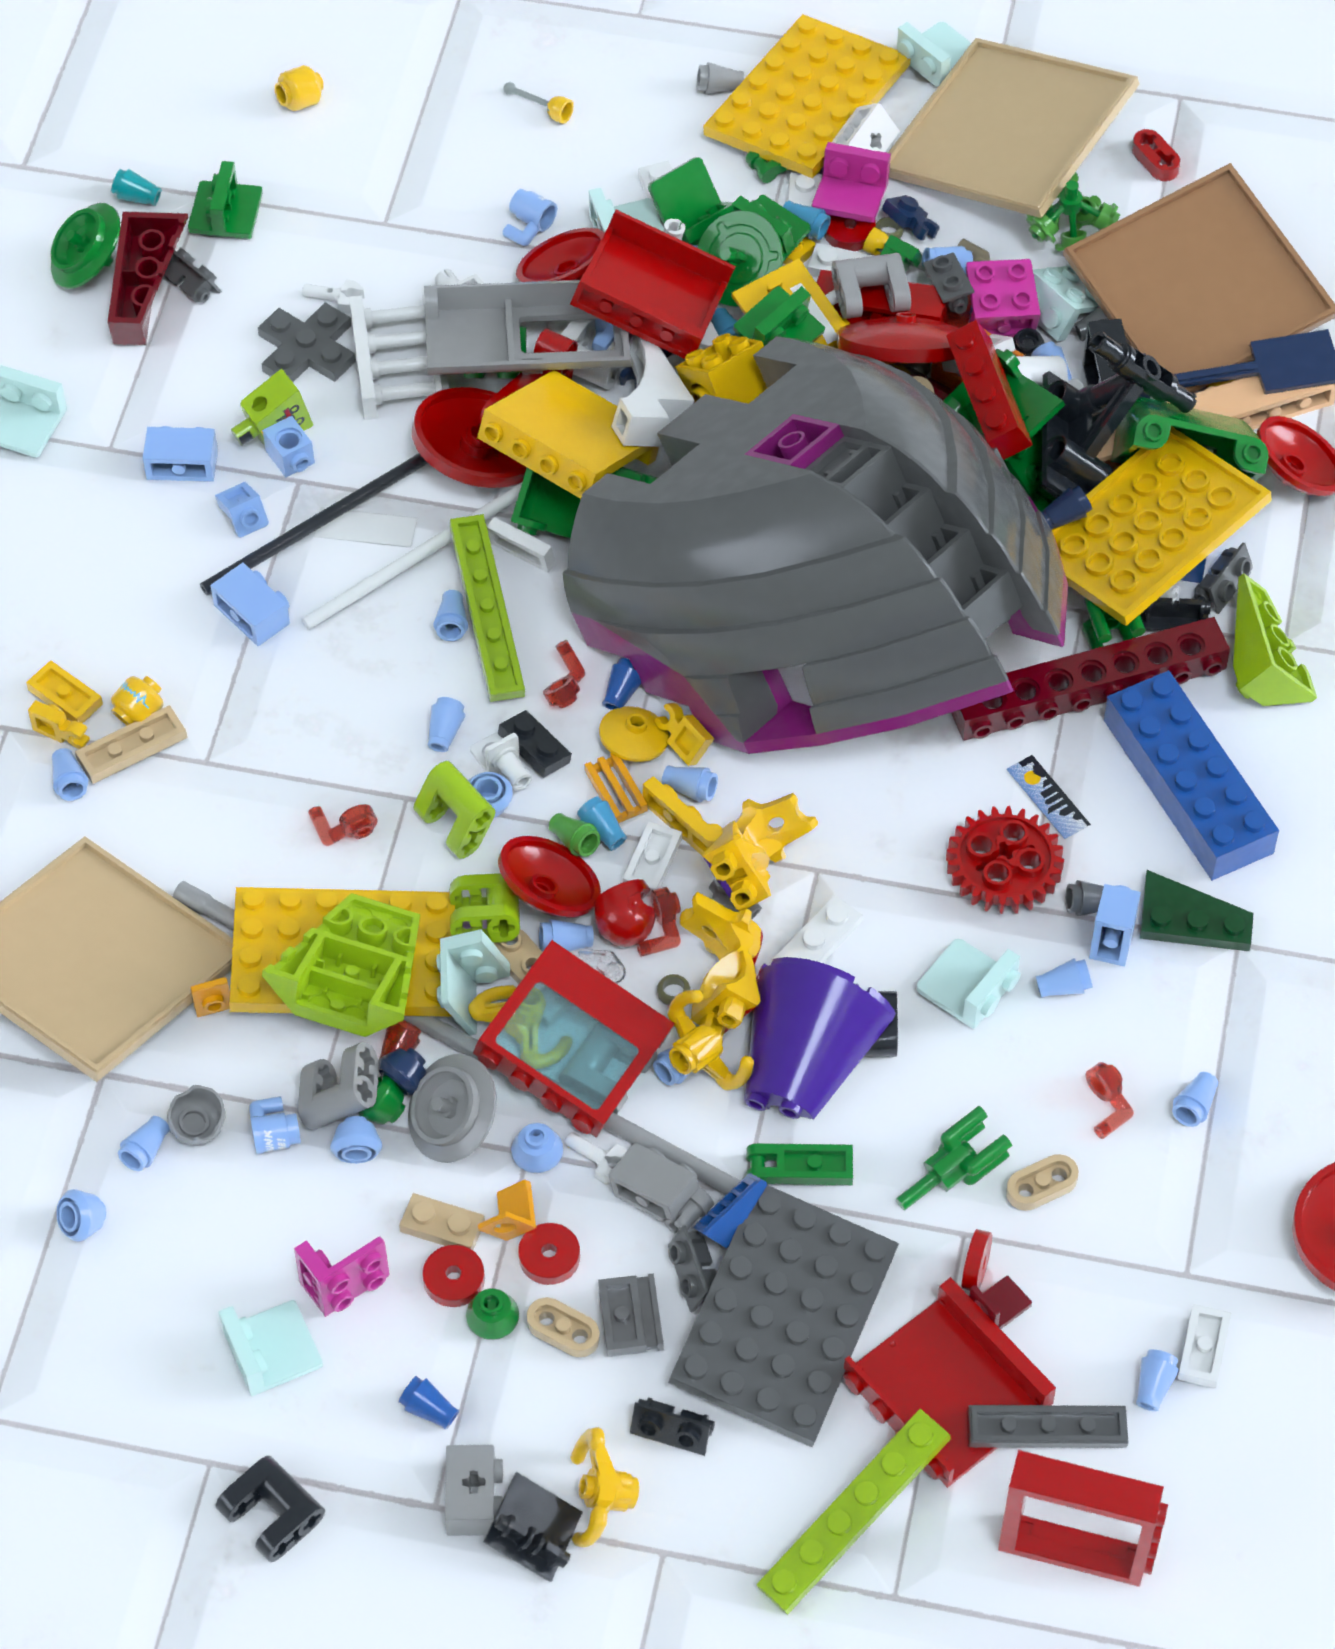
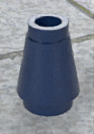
[1041,486,1092,530]

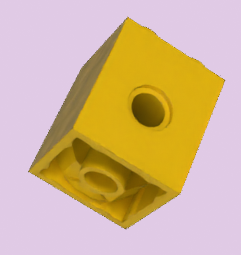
[675,333,767,404]

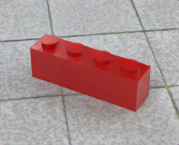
[816,269,950,324]
[946,320,1033,460]

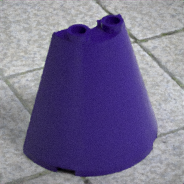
[745,957,896,1120]

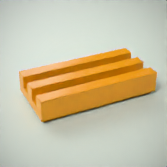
[584,753,648,823]

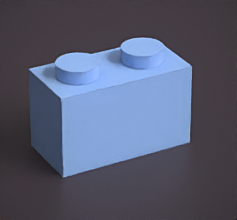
[143,426,218,482]
[211,562,290,646]
[1089,884,1141,967]

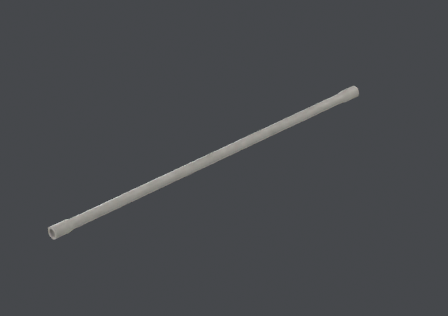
[173,881,741,1194]

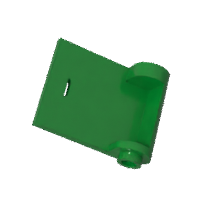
[943,349,1065,461]

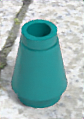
[111,169,162,206]

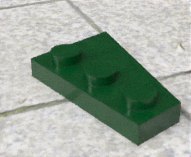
[1140,870,1254,952]

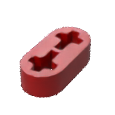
[1132,129,1180,182]

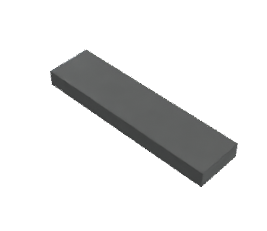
[967,1405,1129,1448]

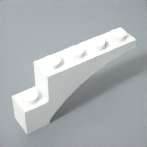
[611,334,694,447]

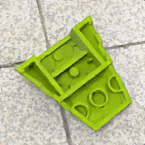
[262,893,420,1037]

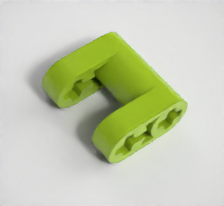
[413,761,496,859]
[449,873,520,943]

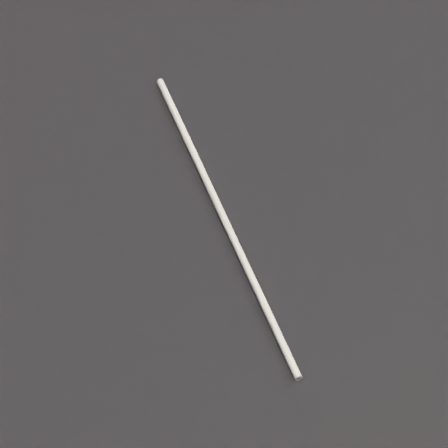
[302,287,863,630]

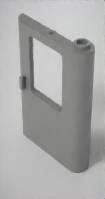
[424,280,631,375]

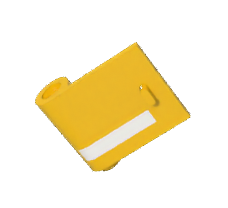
[731,258,850,349]

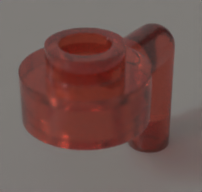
[543,640,585,708]
[308,804,378,846]
[637,887,681,957]
[1085,1062,1134,1139]

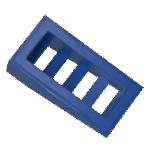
[693,1173,767,1249]

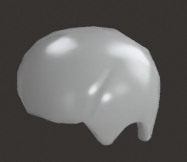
[167,1085,226,1146]

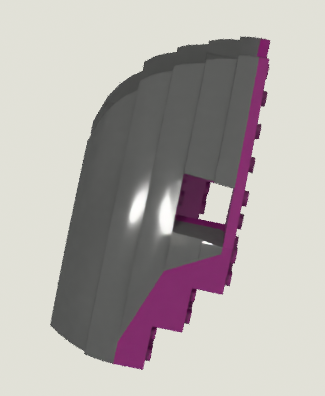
[562,336,1068,754]

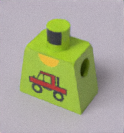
[231,369,314,446]

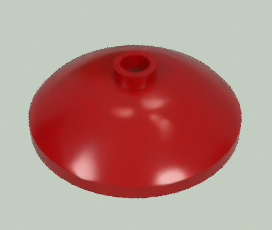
[516,228,604,282]
[1256,416,1335,496]
[498,836,601,917]

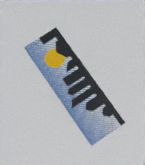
[1006,755,1091,839]

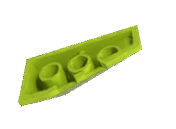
[1233,573,1317,706]

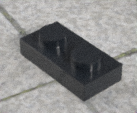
[498,710,572,778]

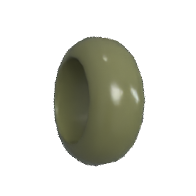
[876,217,904,239]
[657,974,691,1006]

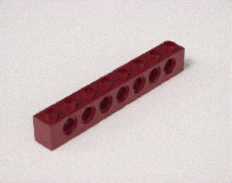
[951,617,1230,741]

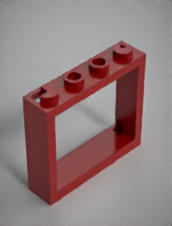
[998,1450,1169,1587]

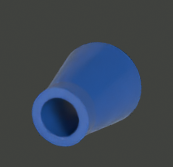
[602,658,641,710]
[398,1376,459,1430]

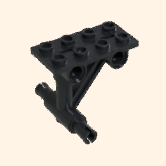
[1041,331,1197,495]

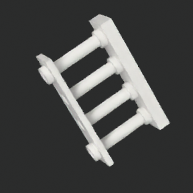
[349,288,449,420]

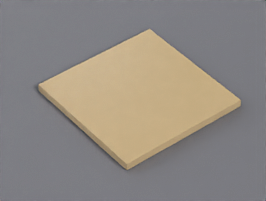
[888,38,1140,218]
[0,836,233,1082]

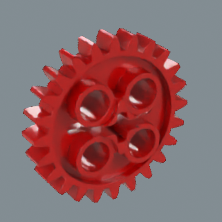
[946,806,1065,914]

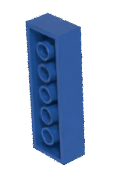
[1104,670,1279,881]

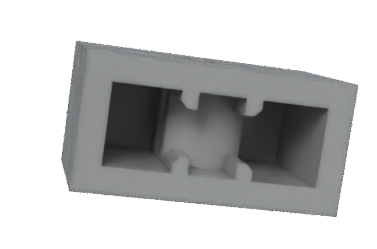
[445,1444,503,1536]

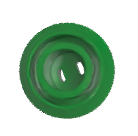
[358,1076,405,1125]
[466,1288,519,1340]

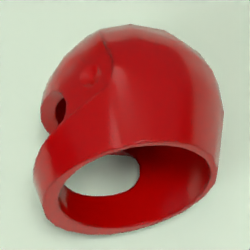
[594,879,656,947]

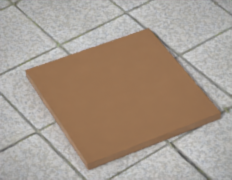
[1063,163,1335,393]

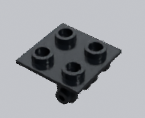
[483,1472,583,1582]

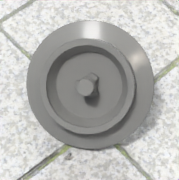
[408,1054,497,1163]

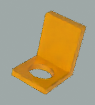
[190,977,230,1018]
[478,1179,536,1241]

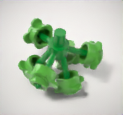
[1026,172,1120,251]

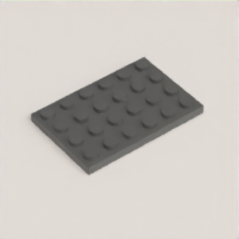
[668,1185,899,1447]

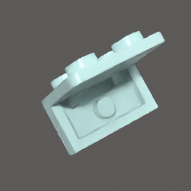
[897,22,971,88]
[1033,265,1100,341]
[917,939,1021,1029]

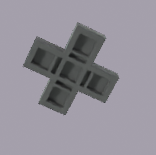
[258,302,356,382]

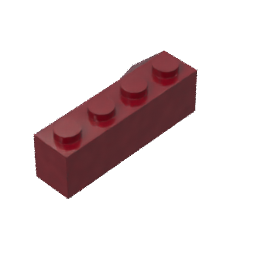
[107,211,189,345]

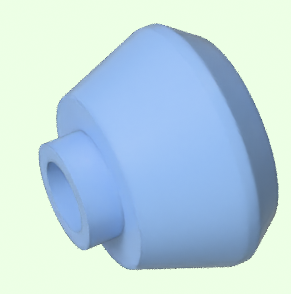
[468,772,513,818]
[330,1116,382,1163]
[511,1123,563,1173]
[56,1189,106,1242]

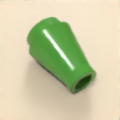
[549,813,600,857]

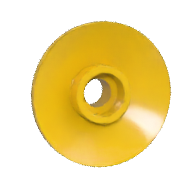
[599,706,669,762]

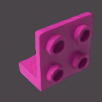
[811,142,891,222]
[965,259,1041,337]
[294,1236,389,1317]

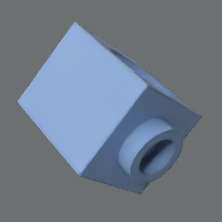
[263,416,315,478]

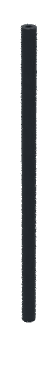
[200,453,428,595]

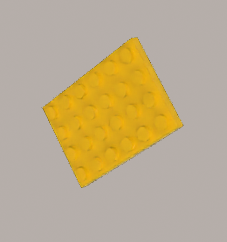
[703,14,910,179]
[1052,426,1272,626]
[229,887,455,1017]

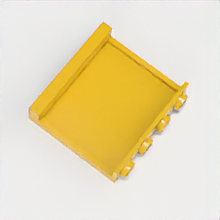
[477,370,659,499]

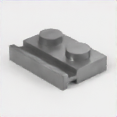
[598,1273,664,1357]

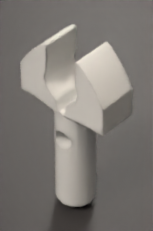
[302,279,365,314]
[565,1132,627,1184]

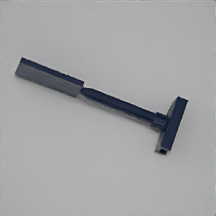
[1139,329,1335,399]

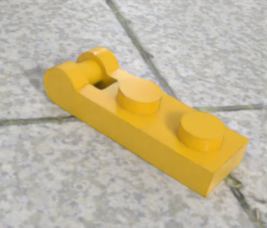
[643,776,722,855]

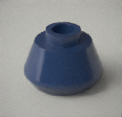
[378,1047,426,1096]

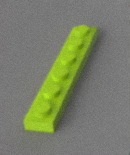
[449,514,525,702]
[756,1409,951,1615]

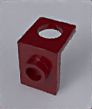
[969,1276,1032,1329]

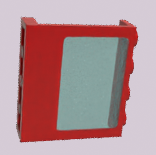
[473,940,675,1138]

